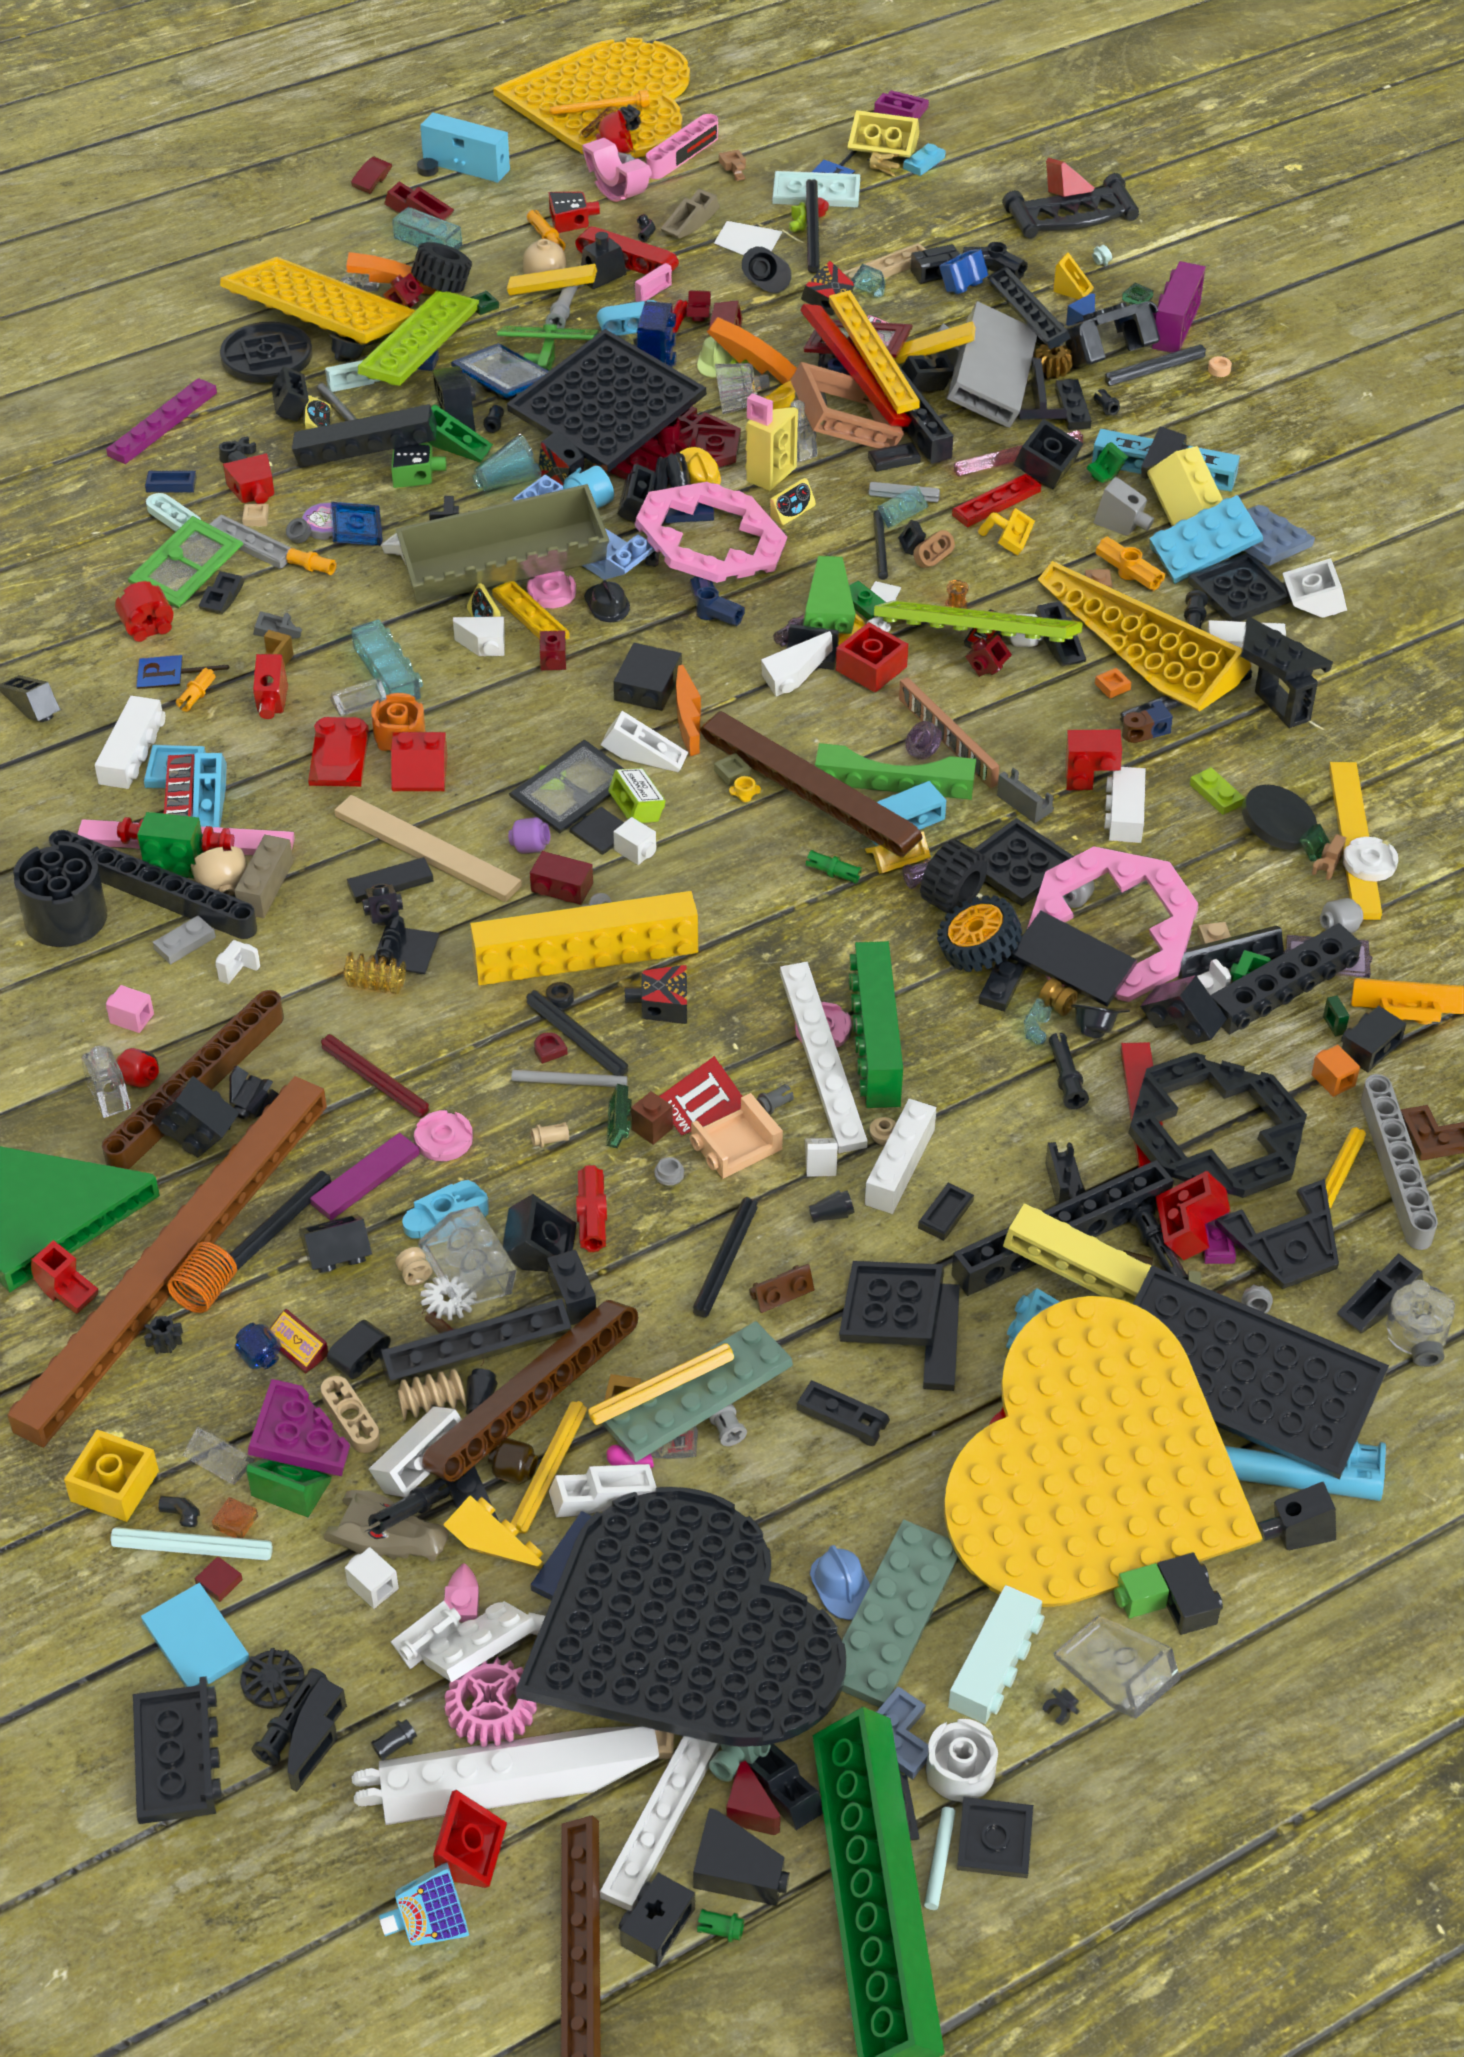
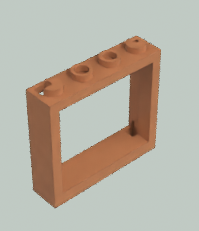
[790,362,904,449]

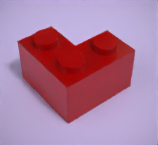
[1065,729,1122,790]
[1156,1171,1231,1260]

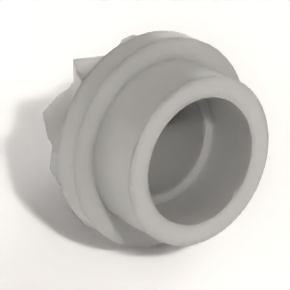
[1241,1285,1273,1313]

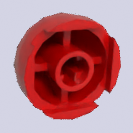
[596,110,634,154]

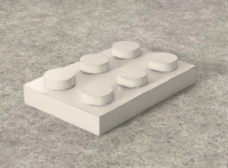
[420,1601,537,1682]

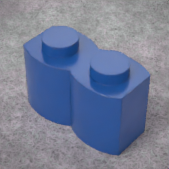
[939,249,988,294]

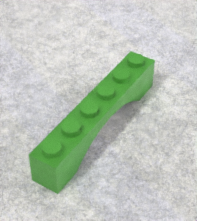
[815,743,976,800]

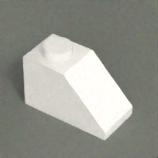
[453,617,505,656]

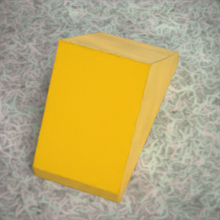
[1053,252,1094,300]

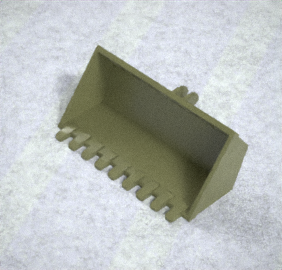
[396,484,610,604]

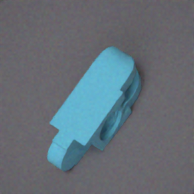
[402,1180,489,1239]

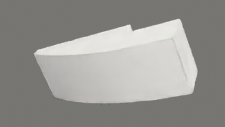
[549,1464,657,1518]

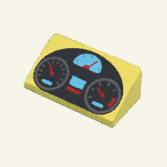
[305,395,331,430]
[770,478,816,525]
[467,583,501,617]

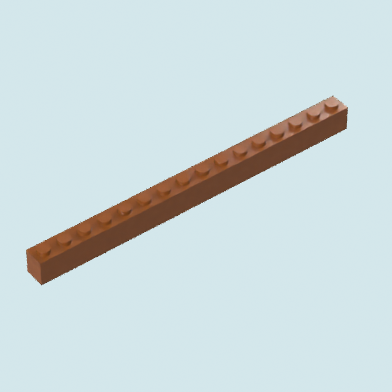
[8,1076,327,1448]

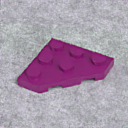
[247,1379,350,1477]

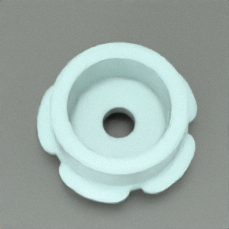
[1092,245,1112,266]

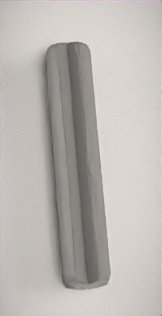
[869,482,940,503]

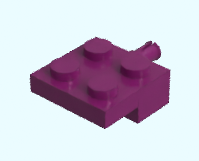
[874,90,929,120]

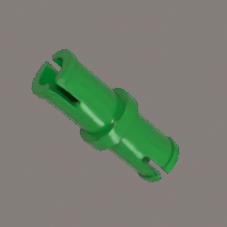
[805,850,862,884]

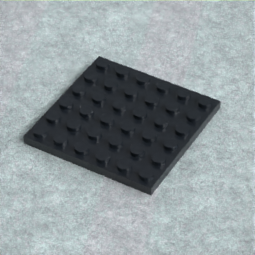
[507,329,707,472]

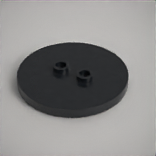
[220,321,313,383]

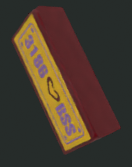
[265,1309,328,1374]

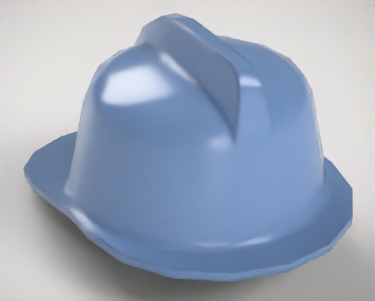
[810,1545,870,1620]

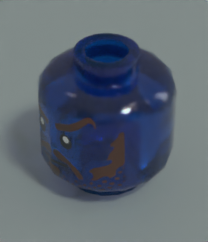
[234,1323,281,1370]

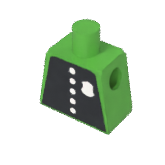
[391,443,447,488]

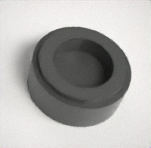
[286,518,311,544]
[1411,1341,1445,1367]

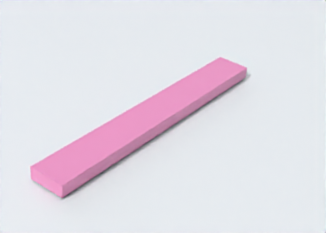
[78,820,295,855]

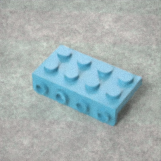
[1149,495,1263,584]

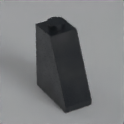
[693,1808,790,1906]

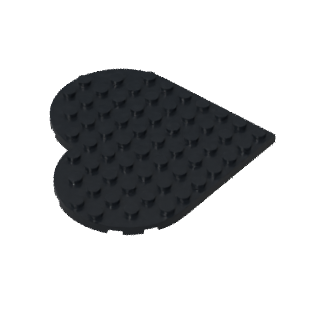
[516,1487,846,1747]

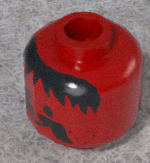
[115,1048,159,1088]

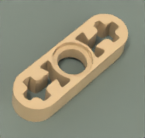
[321,1376,380,1453]

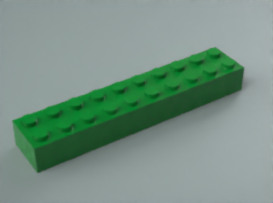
[812,1707,945,2057]

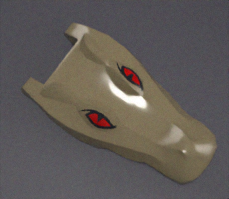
[324,1490,449,1562]

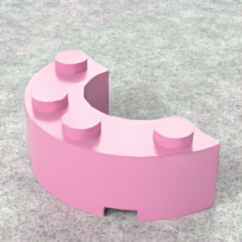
[582,138,652,202]

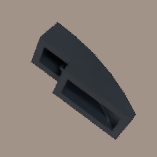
[1035,601,1086,667]
[1337,1253,1423,1333]
[288,1677,347,1792]
[742,1744,823,1830]

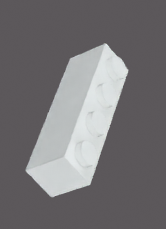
[95,696,165,789]
[865,1099,936,1214]

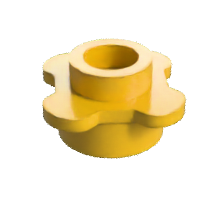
[729,776,761,802]

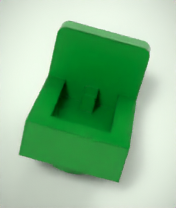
[1086,442,1129,483]
[1230,950,1271,982]

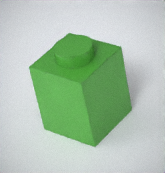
[1114,1563,1169,1619]

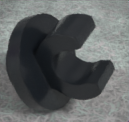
[1042,1687,1080,1726]

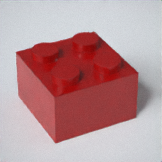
[836,622,909,693]

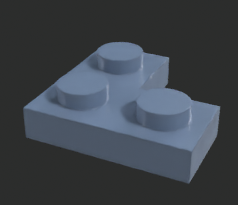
[877,1686,929,1780]

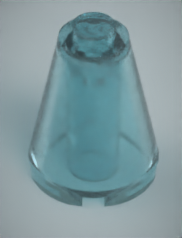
[472,434,542,491]

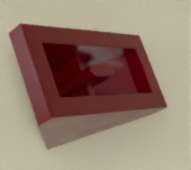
[726,1760,781,1835]

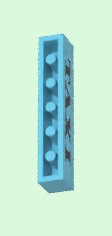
[1092,429,1240,492]

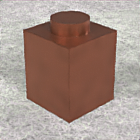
[631,1091,673,1145]

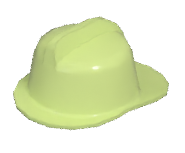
[697,336,733,378]

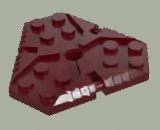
[610,406,741,481]

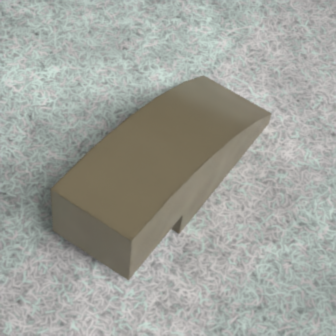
[661,188,720,239]

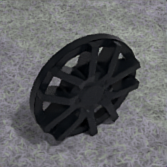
[241,1648,305,1709]

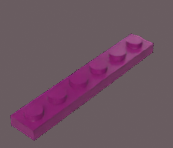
[106,378,217,464]

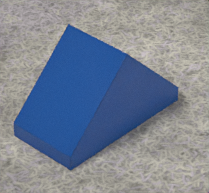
[1066,294,1095,326]

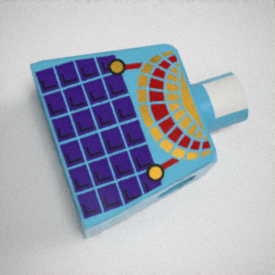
[379,1863,469,1946]

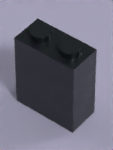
[613,643,682,711]

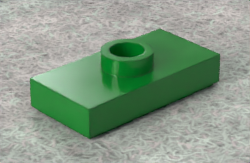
[849,580,886,620]

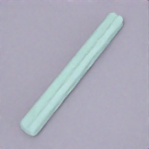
[111,1527,273,1560]

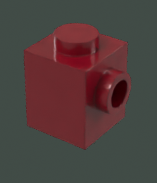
[540,631,566,670]

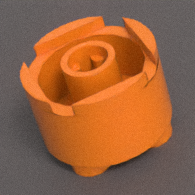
[371,693,426,751]

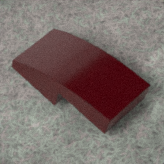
[351,156,392,195]

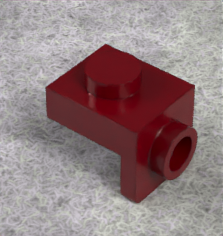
[687,290,711,321]

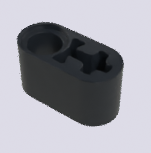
[327,1320,391,1379]

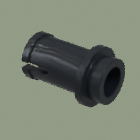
[1093,389,1120,415]
[483,405,504,433]
[371,1719,417,1761]

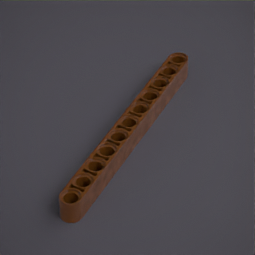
[700,711,923,857]

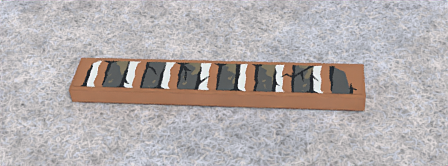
[899,677,999,788]

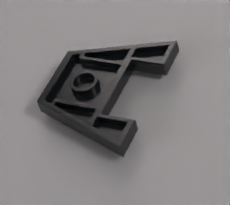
[1215,1179,1339,1289]

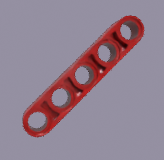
[575,226,679,275]

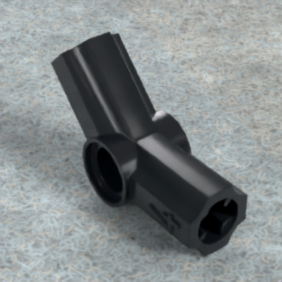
[963,242,1028,279]

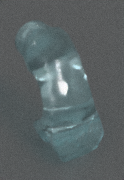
[1024,998,1052,1044]

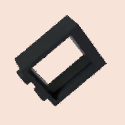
[1255,667,1318,728]

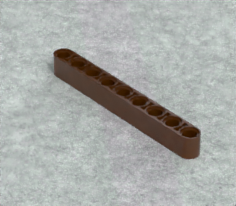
[102,990,284,1169]
[422,1300,639,1482]

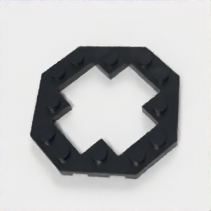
[1128,1052,1307,1198]

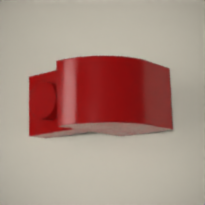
[31,1240,99,1314]

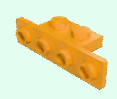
[1351,978,1464,1024]

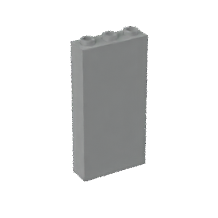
[947,301,1037,428]

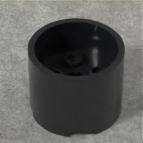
[13,841,107,947]

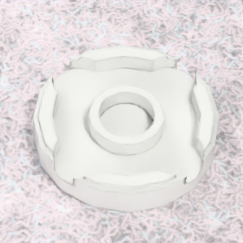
[1343,837,1398,882]

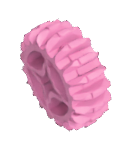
[445,1657,537,1747]

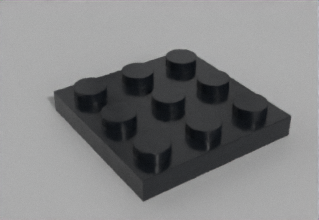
[1188,553,1292,622]
[974,818,1074,906]
[839,1261,944,1346]

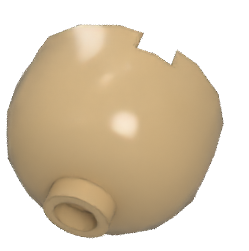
[523,239,567,274]
[191,846,247,896]

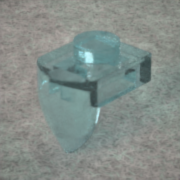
[851,264,886,297]

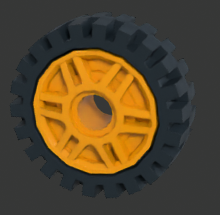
[937,895,1022,972]

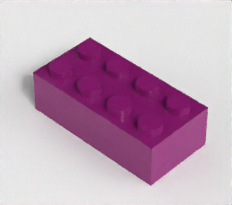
[1152,261,1206,353]

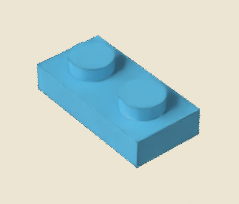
[903,143,946,176]

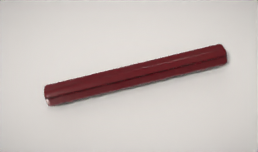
[321,1034,430,1118]

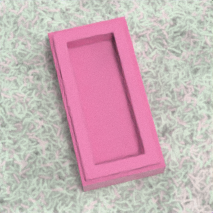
[635,263,672,302]

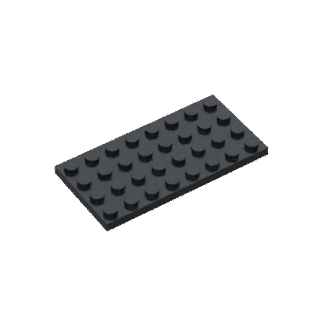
[1133,1265,1389,1480]

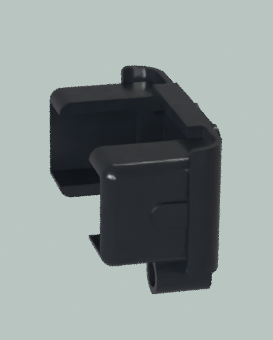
[1065,301,1160,368]

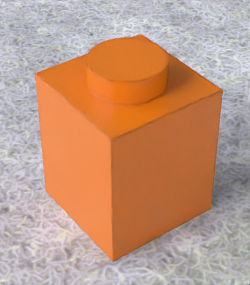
[1311,1045,1360,1097]

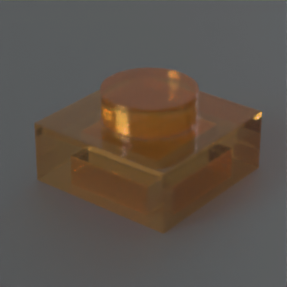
[212,1497,258,1538]

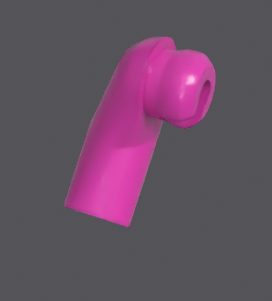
[606,1445,654,1468]

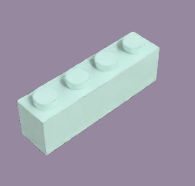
[948,1585,1045,1724]

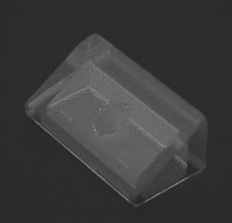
[330,677,386,717]
[182,1427,256,1485]

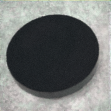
[1241,784,1317,850]

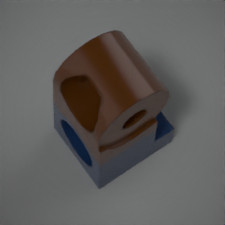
[1122,700,1173,743]

